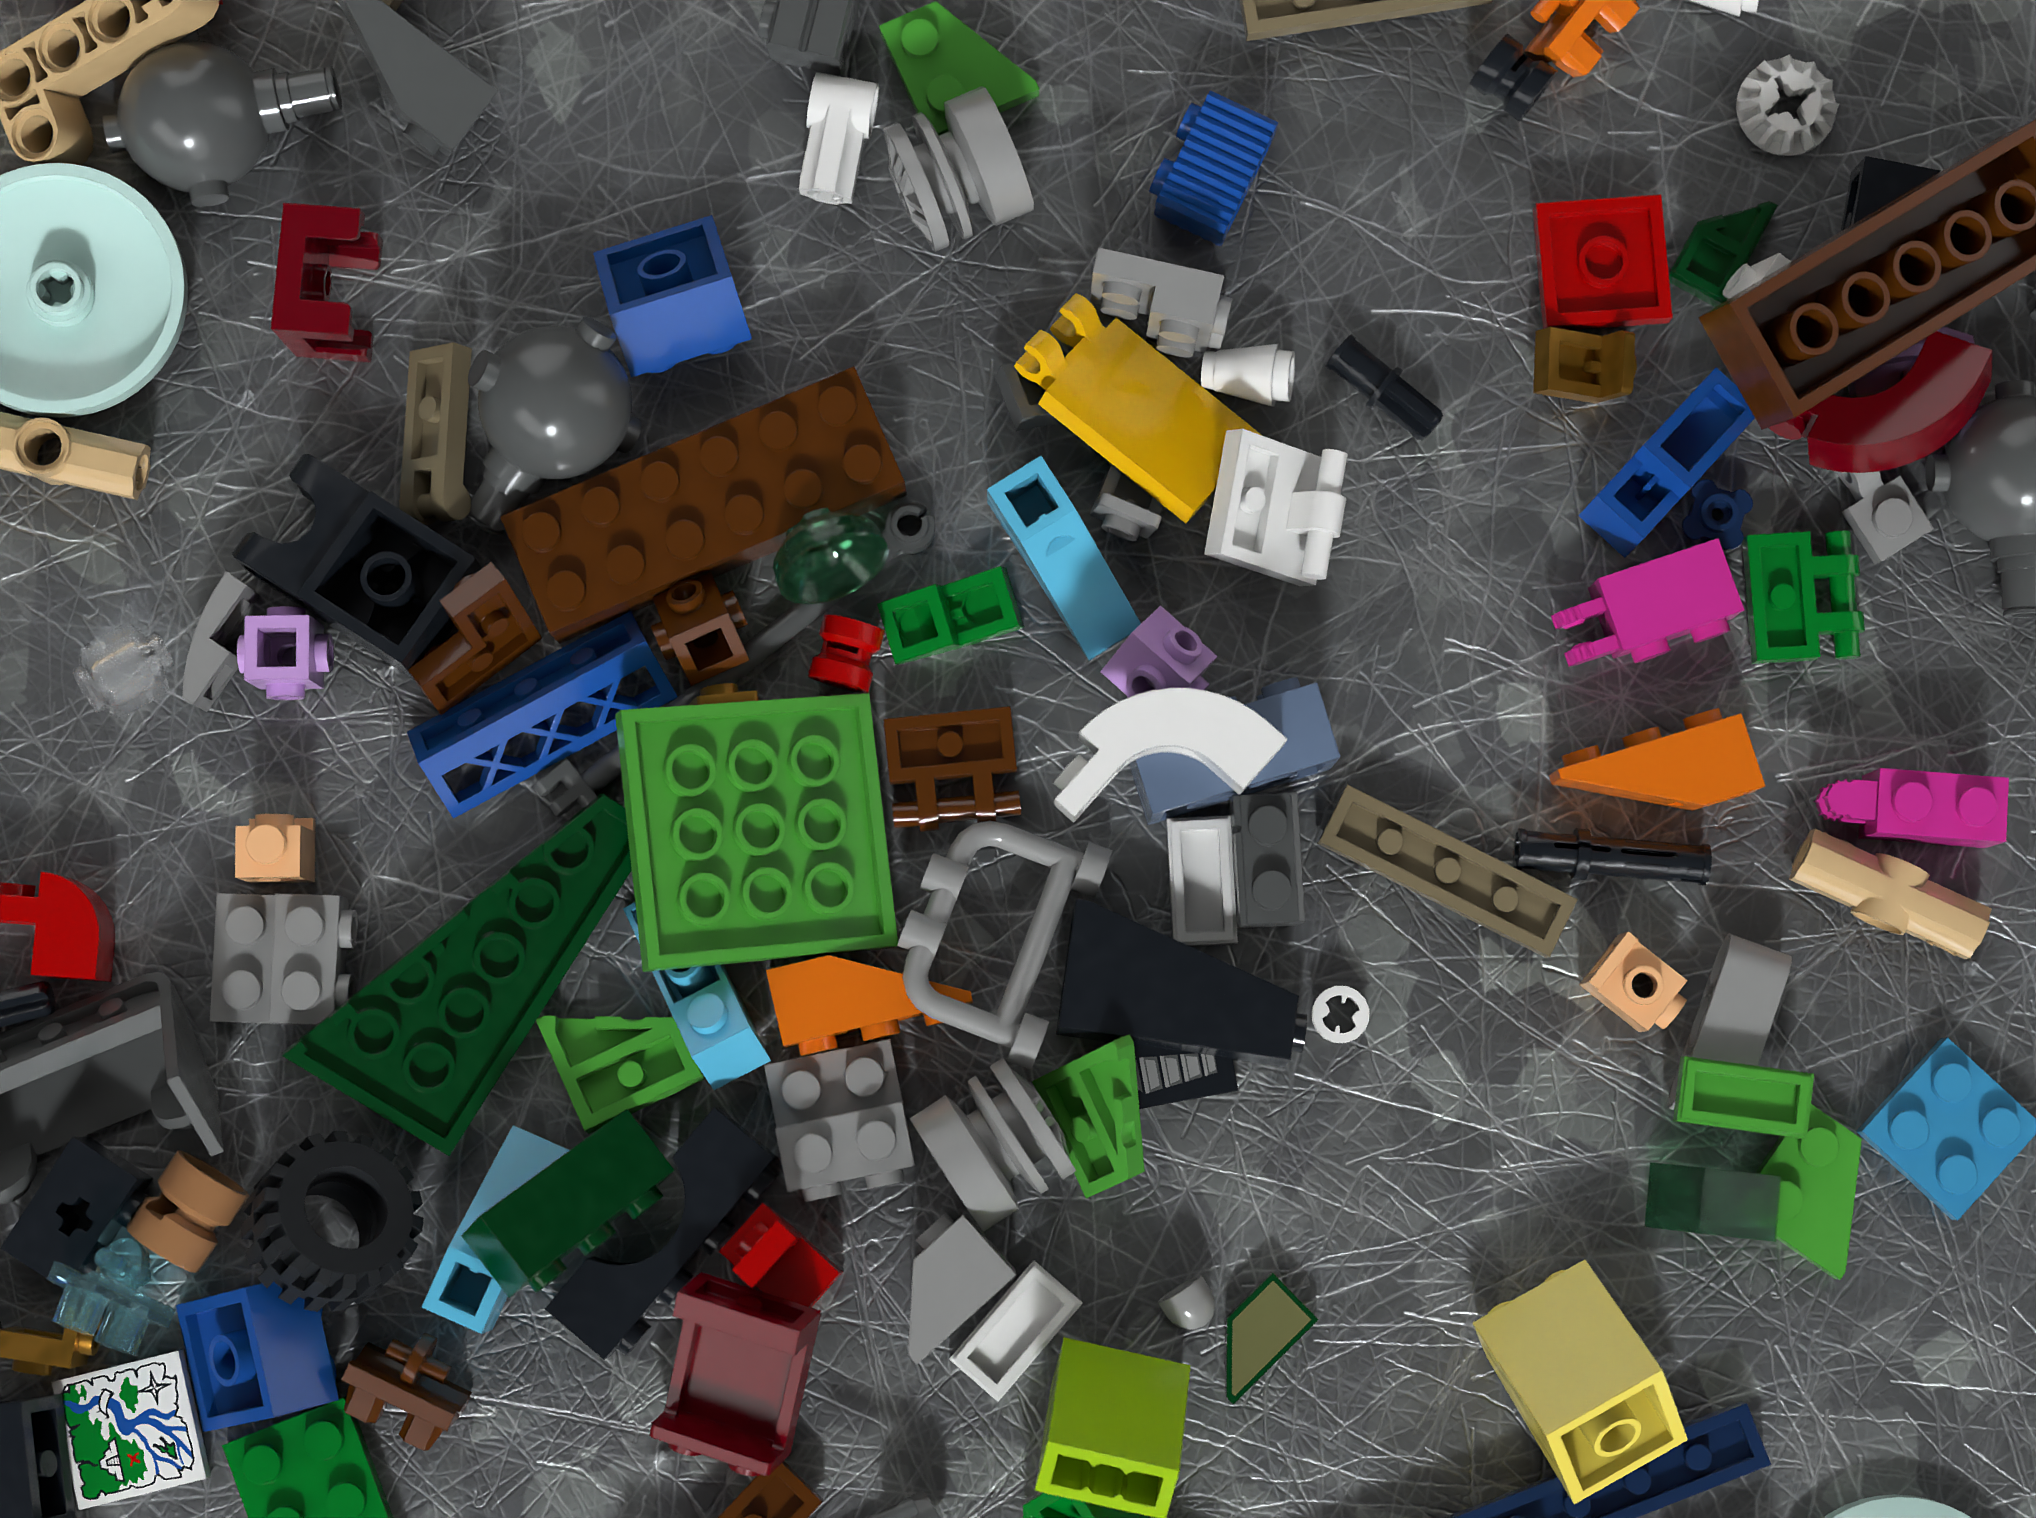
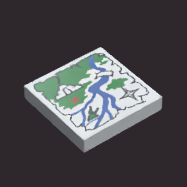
[52,1349,211,1510]

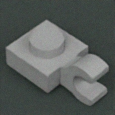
[1836,471,1934,565]

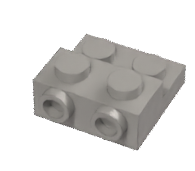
[1090,247,1232,357]
[210,893,358,1025]
[764,1039,916,1202]

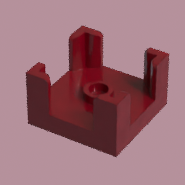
[271,202,383,362]

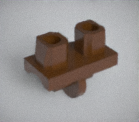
[341,1332,472,1451]

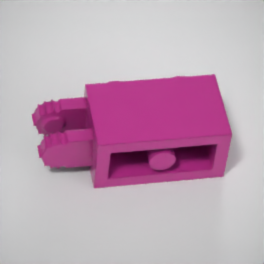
[1551,538,1744,666]
[1813,768,2009,848]

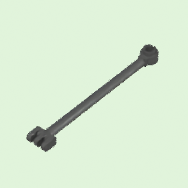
[533,501,936,817]

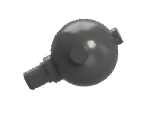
[103,30,342,207]
[466,317,641,535]
[1925,380,2036,619]

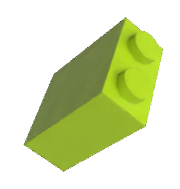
[1035,1337,1191,1518]

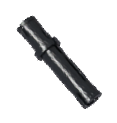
[1513,828,1712,886]

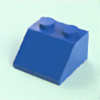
[593,215,752,377]
[176,1282,339,1432]

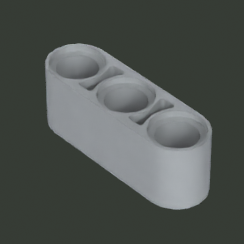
[1667,933,1792,1131]

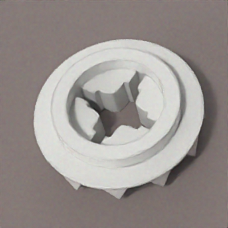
[1736,54,1839,156]

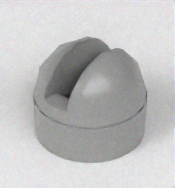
[1158,1274,1215,1330]

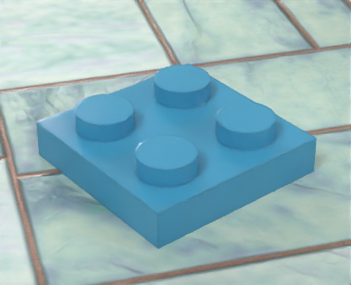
[1856,1037,2036,1220]

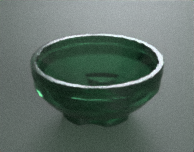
[773,508,889,604]

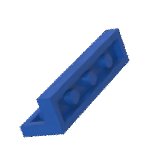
[407,611,678,819]

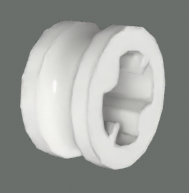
[1312,986,1369,1043]

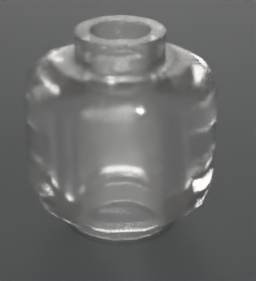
[72,623,174,718]

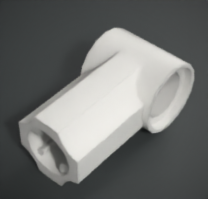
[799,72,879,205]

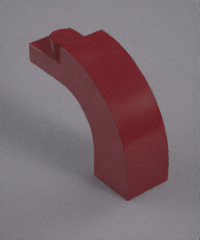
[1768,331,1993,473]

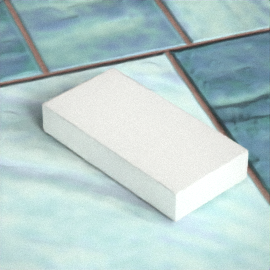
[1166,815,1238,946]
[949,1260,1083,1402]

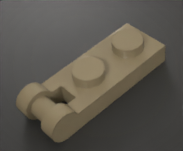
[399,342,472,525]

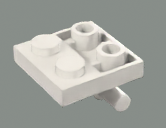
[1204,429,1348,586]

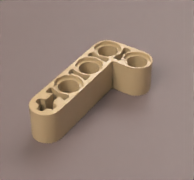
[0,0,220,165]

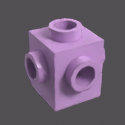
[1100,605,1218,698]
[237,606,334,700]

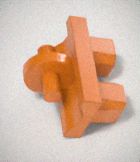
[1524,0,1640,77]

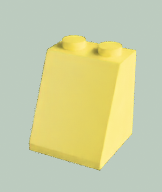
[1472,1259,1688,1504]

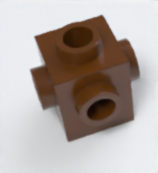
[651,572,749,686]

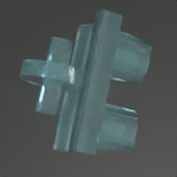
[47,1238,175,1355]

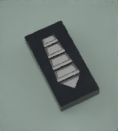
[1134,1045,1239,1109]

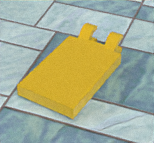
[1014,293,1263,524]

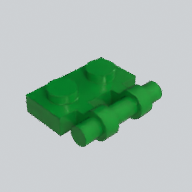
[1742,530,1865,664]

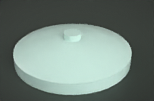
[0,163,188,418]

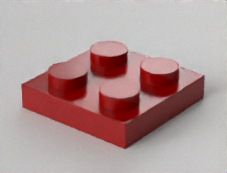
[1532,194,1673,330]

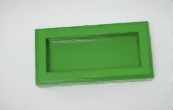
[1673,1056,1814,1139]

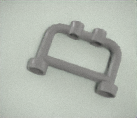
[897,821,1113,1070]

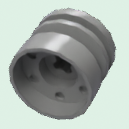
[883,86,1034,252]
[910,1058,1076,1232]

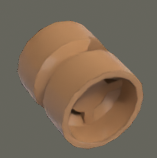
[126,1150,249,1273]

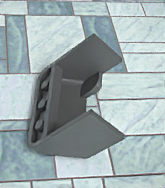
[0,973,224,1204]

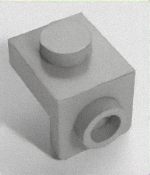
[1090,463,1163,541]

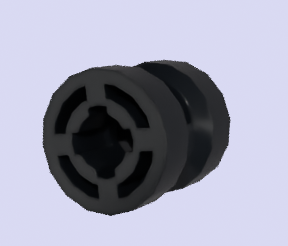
[1470,34,1558,122]

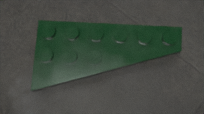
[282,793,632,1156]

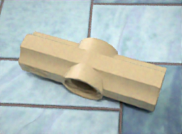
[0,412,151,500]
[1789,829,1992,959]

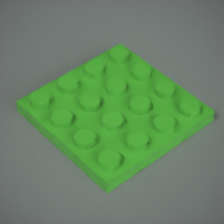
[615,693,898,972]

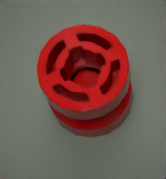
[808,614,885,693]

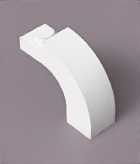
[1053,688,1288,823]

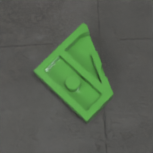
[879,1,1039,135]
[536,1015,706,1134]
[1032,1034,1145,1198]
[1732,1104,1862,1280]

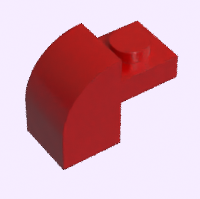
[0,872,115,982]
[719,1203,843,1308]

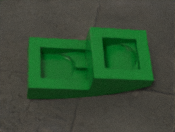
[877,566,1025,665]

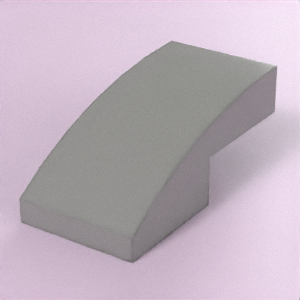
[182,571,260,712]

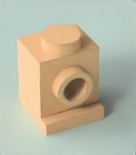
[235,814,316,883]
[1579,931,1688,1032]

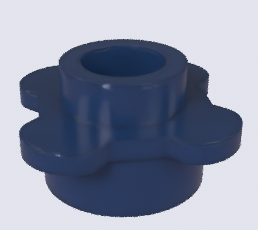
[1681,479,1753,550]

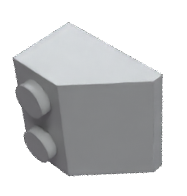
[908,1212,1016,1365]

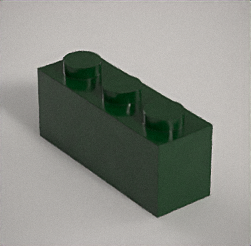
[461,1109,674,1298]

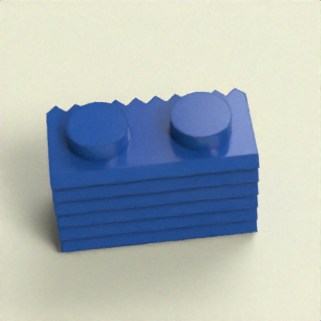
[1149,90,1279,246]

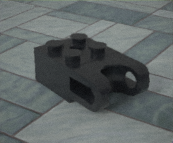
[232,454,482,680]

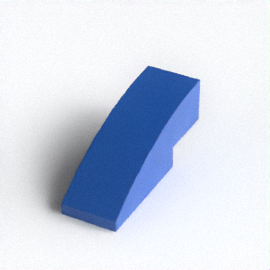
[1578,367,1755,558]

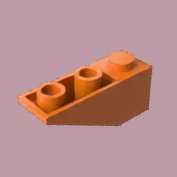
[1548,708,1766,811]
[766,955,973,1056]

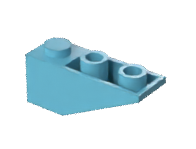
[987,456,1141,661]
[623,902,771,1090]
[422,1125,569,1334]

